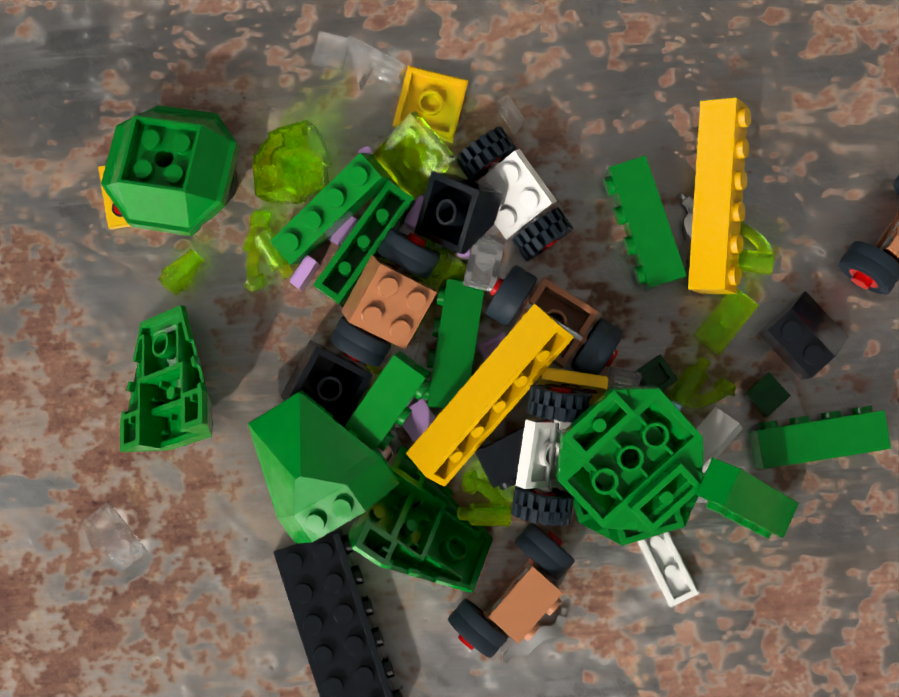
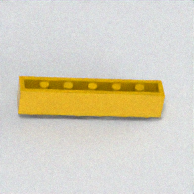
[688,97,751,294]
[406,303,574,487]

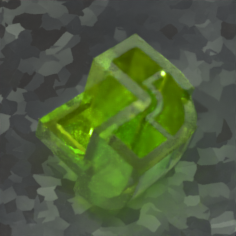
[252,120,332,205]

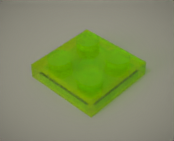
[372,111,457,201]

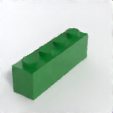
[270,153,392,265]
[603,155,687,291]
[313,180,415,308]
[422,279,485,409]
[344,351,431,452]
[749,405,891,469]
[696,457,799,539]

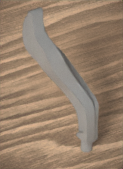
[678,192,694,268]
[499,607,568,663]

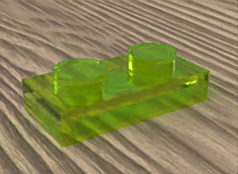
[693,288,759,356]

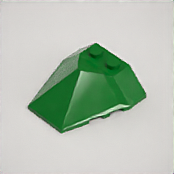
[120,305,213,452]
[248,390,400,544]
[348,445,493,593]

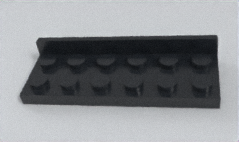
[273,529,402,697]

